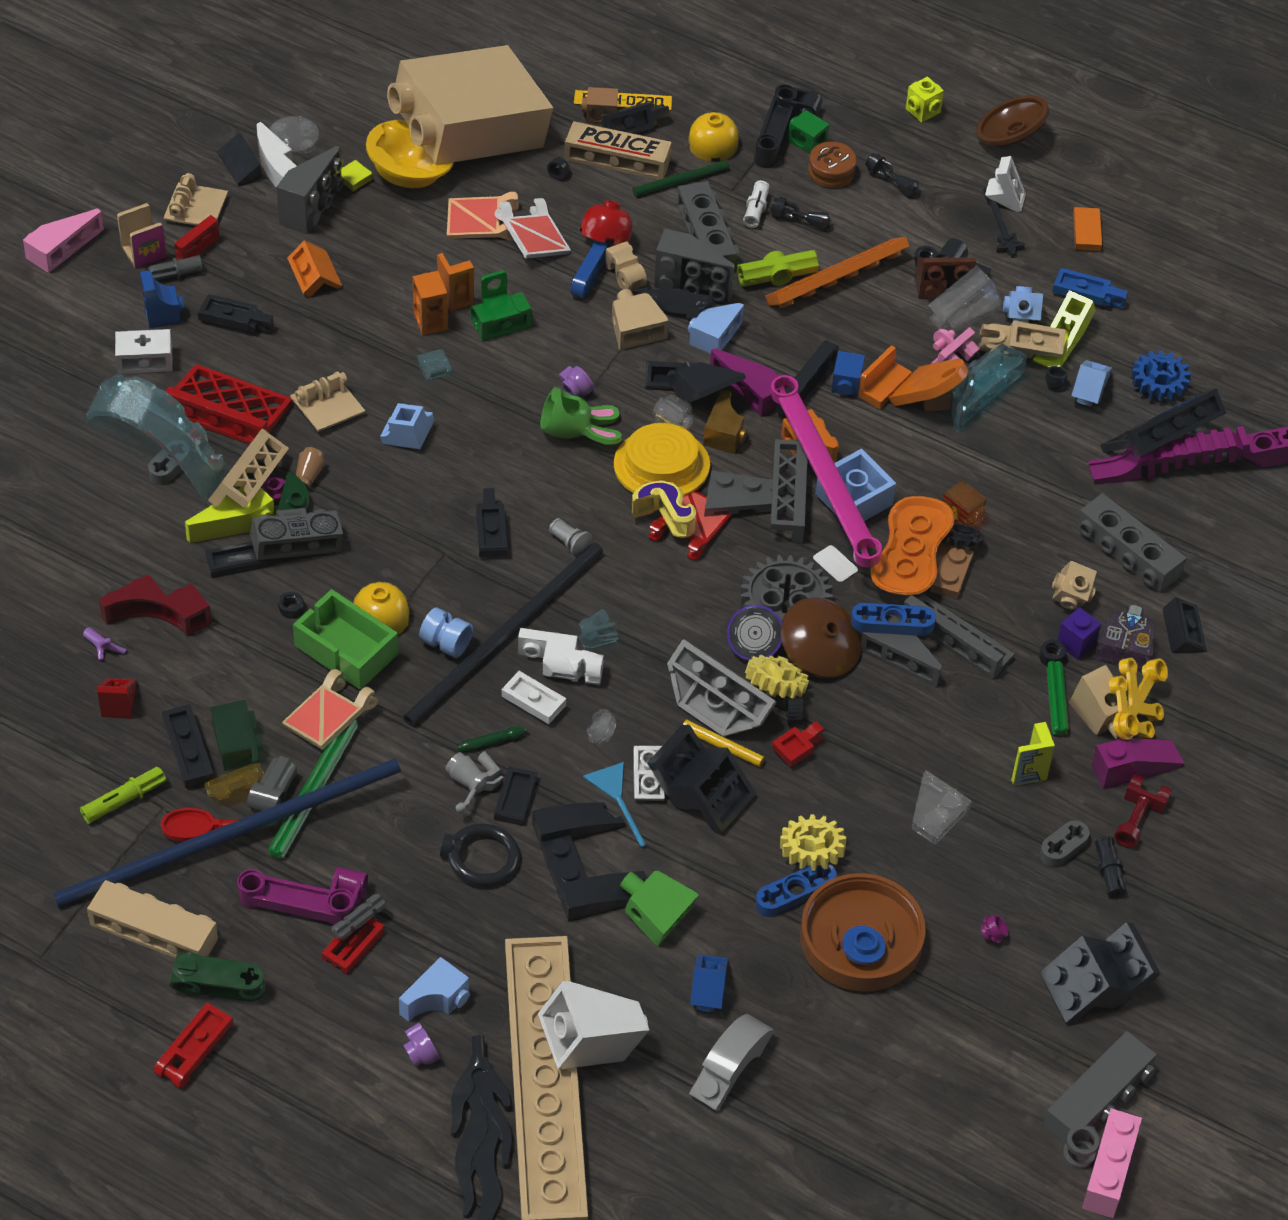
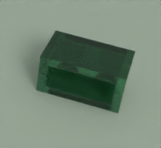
[210,700,263,771]

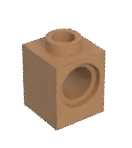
[582,87,618,124]

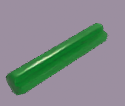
[1047,661,1069,736]

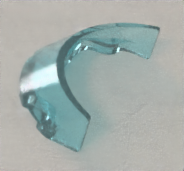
[83,373,227,501]

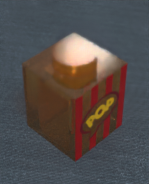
[942,480,987,526]

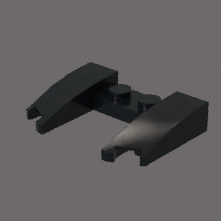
[532,802,646,922]

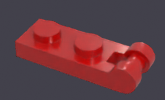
[153,1002,233,1089]

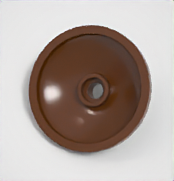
[976,95,1049,147]
[780,597,862,679]

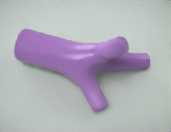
[83,627,127,661]

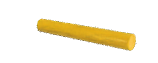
[683,720,765,767]

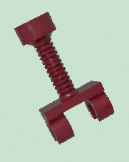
[1114,774,1173,848]

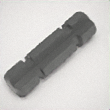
[331,894,386,940]

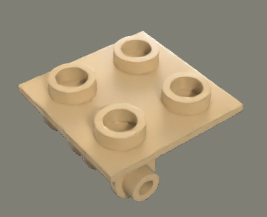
[163,173,228,226]
[290,371,365,432]

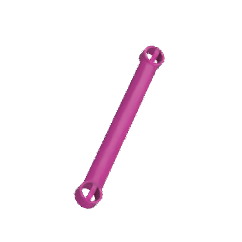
[771,375,882,568]

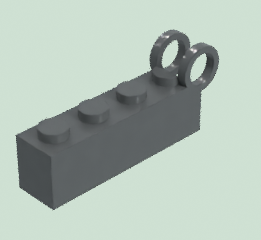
[1043,1031,1157,1169]

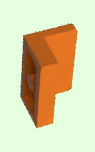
[287,240,342,297]
[437,253,474,312]
[858,345,912,409]

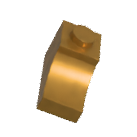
[703,389,747,454]

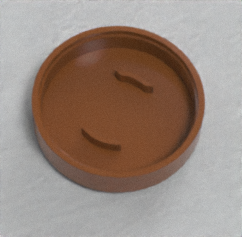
[800,873,926,992]

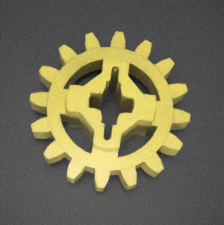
[745,655,809,699]
[780,814,846,871]

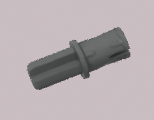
[149,255,203,280]

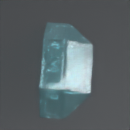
[951,343,1027,432]

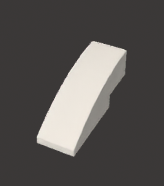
[257,122,296,187]

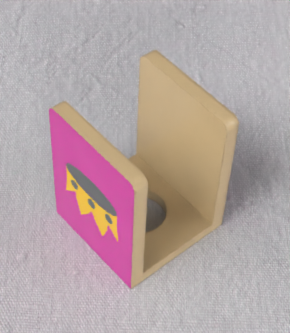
[117,203,167,269]

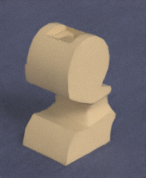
[605,241,647,291]

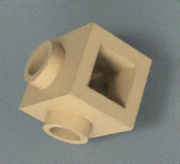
[1052,561,1097,609]

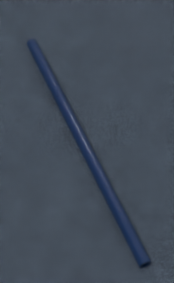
[53,758,401,908]

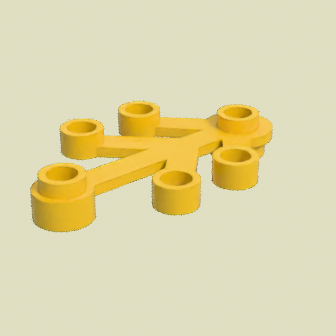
[1109,658,1168,740]

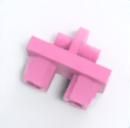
[931,327,980,364]

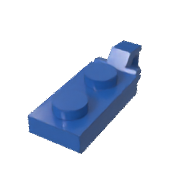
[1052,268,1128,309]

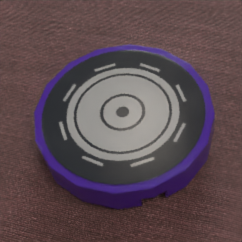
[727,605,782,662]

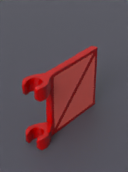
[649,491,734,561]

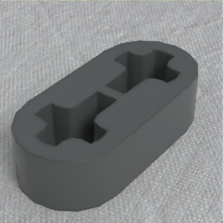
[148,440,191,485]
[1040,820,1090,867]

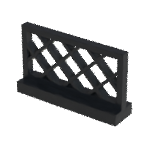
[1100,388,1226,457]

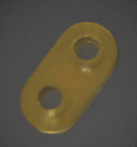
[204,763,264,800]

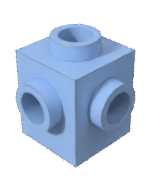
[1003,286,1043,323]

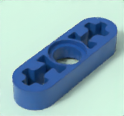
[571,240,612,299]
[851,603,936,636]
[755,863,836,917]

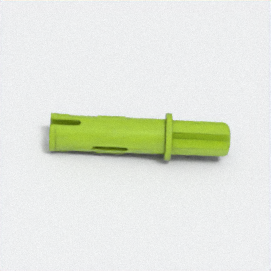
[80,767,166,824]

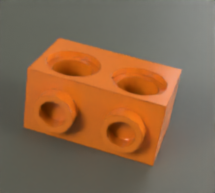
[412,271,448,336]

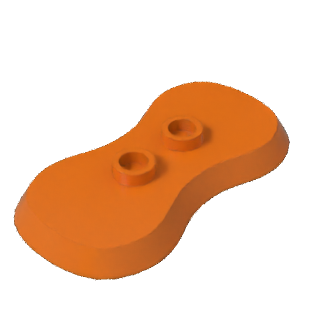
[871,496,954,596]

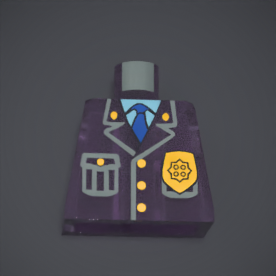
[1094,605,1154,672]

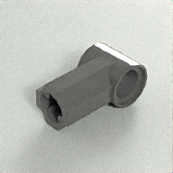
[247,756,297,811]

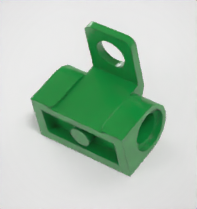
[470,270,532,341]

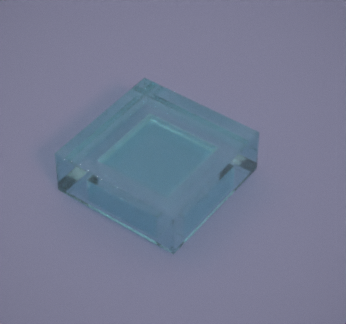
[417,349,451,380]

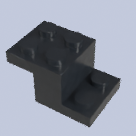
[647,724,756,833]
[1040,922,1161,1024]

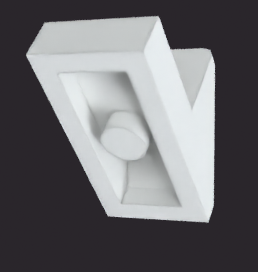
[985,156,1026,212]

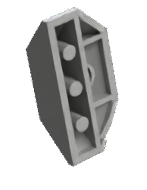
[667,639,776,737]

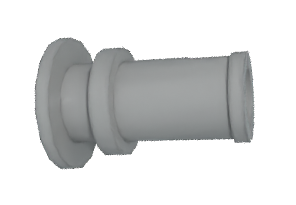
[549,518,593,557]

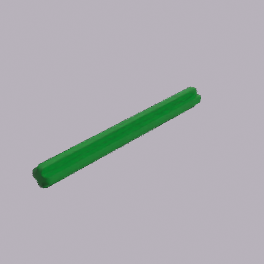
[269,719,358,859]

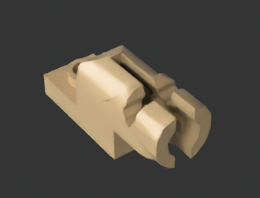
[978,321,1066,359]

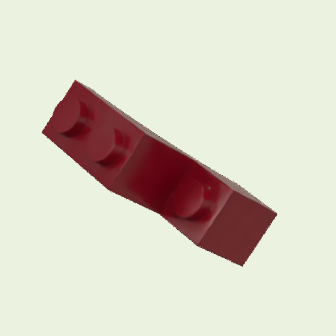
[98,574,212,636]

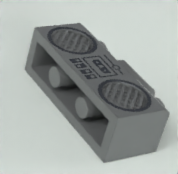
[250,508,343,560]

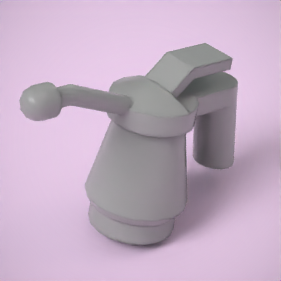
[445,751,504,812]

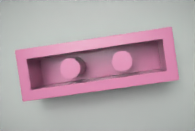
[1082,1108,1142,1218]

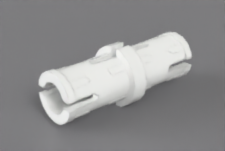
[743,181,770,228]

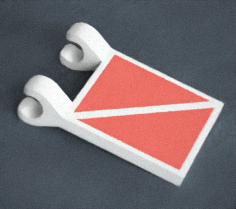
[495,198,571,258]

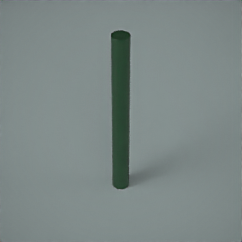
[632,160,729,197]

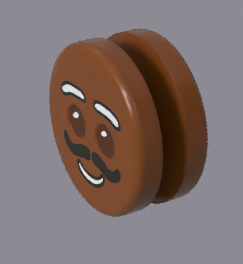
[808,142,857,189]

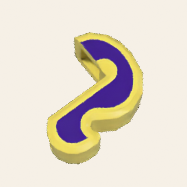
[632,481,696,538]

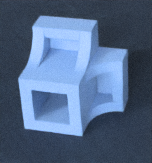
[380,403,435,449]

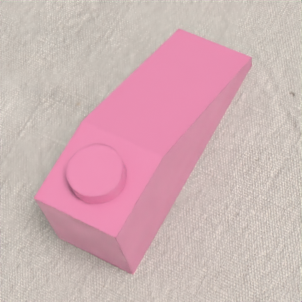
[23,208,104,273]

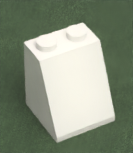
[538,981,649,1069]

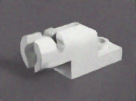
[518,628,604,685]

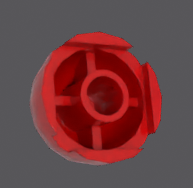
[579,200,632,245]

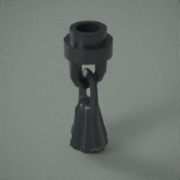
[865,153,919,198]
[770,196,832,231]

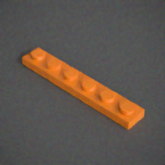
[765,237,909,308]

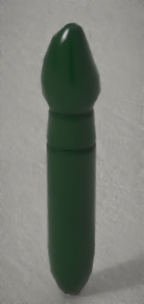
[457,726,527,752]

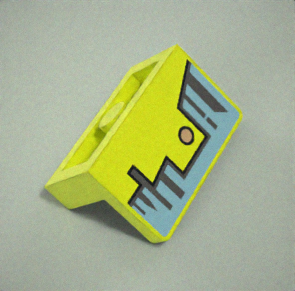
[1011,722,1055,786]

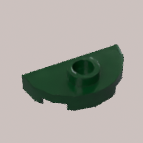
[277,472,309,510]

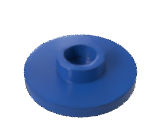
[842,926,886,965]

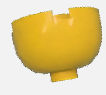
[688,112,739,162]
[353,582,409,635]

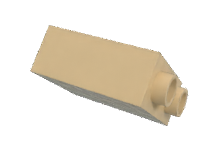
[387,45,553,165]

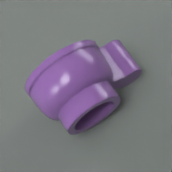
[558,366,595,397]
[403,1023,441,1067]

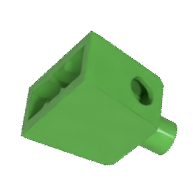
[620,871,699,947]

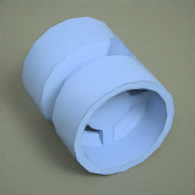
[419,607,473,658]

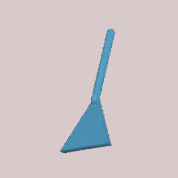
[583,762,646,847]

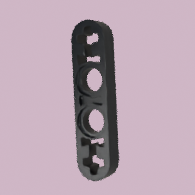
[776,340,839,416]

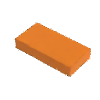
[1073,207,1102,252]

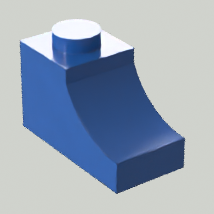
[140,270,185,328]

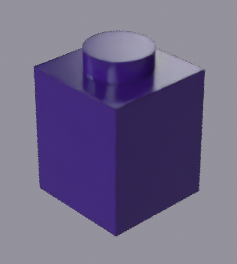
[1057,607,1101,660]

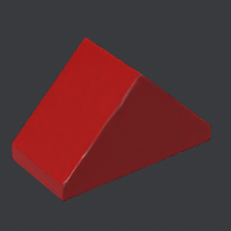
[97,678,137,719]

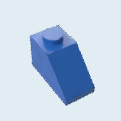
[690,954,728,1012]

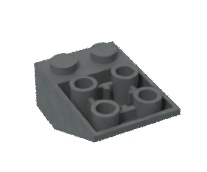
[276,146,344,234]
[654,228,734,304]

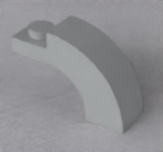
[689,1014,775,1111]

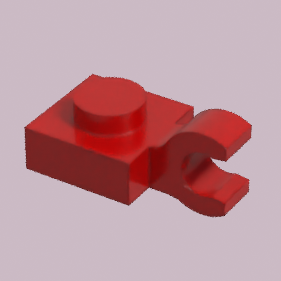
[772,722,825,768]

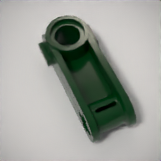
[170,952,265,1001]

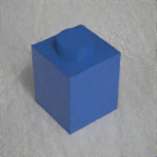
[831,351,865,397]

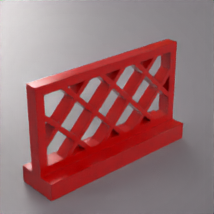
[164,364,293,444]

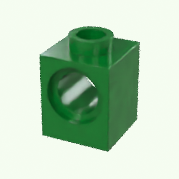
[788,110,829,154]

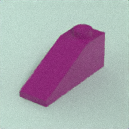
[710,348,788,417]
[1091,738,1184,789]

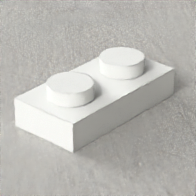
[502,671,566,724]

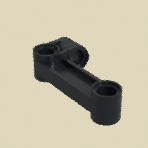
[754,84,823,168]

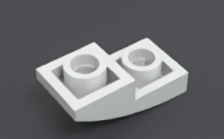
[633,746,664,801]

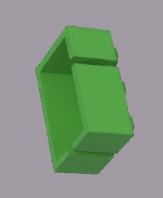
[293,589,399,690]

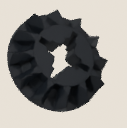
[942,523,985,549]

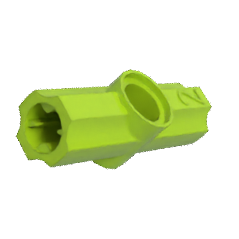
[737,250,819,287]

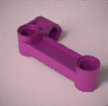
[237,867,368,926]

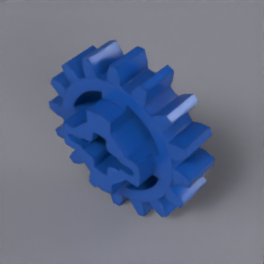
[1131,350,1191,402]

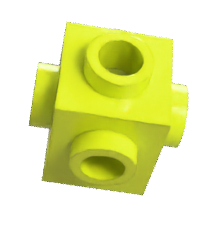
[906,77,944,123]

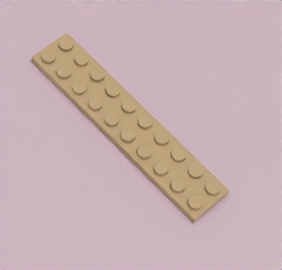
[505,936,588,1220]

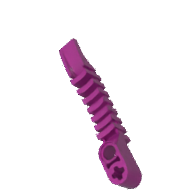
[1088,426,1288,484]

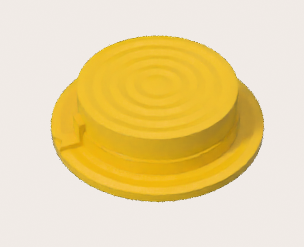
[366,120,454,188]
[614,423,710,497]

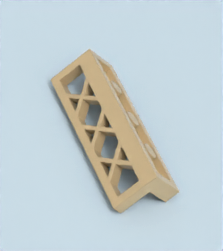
[208,429,289,508]

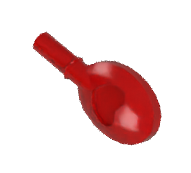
[161,808,240,842]

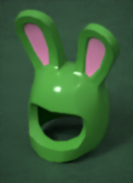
[540,386,622,445]

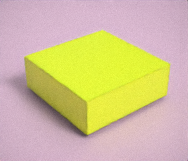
[341,160,373,192]

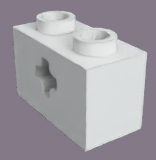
[115,329,173,374]

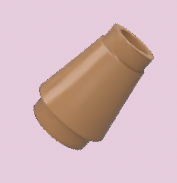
[295,447,325,490]

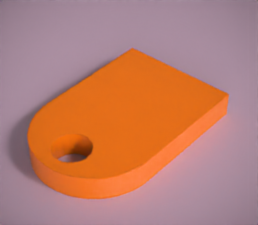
[888,359,969,406]

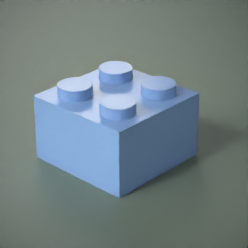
[815,449,896,521]

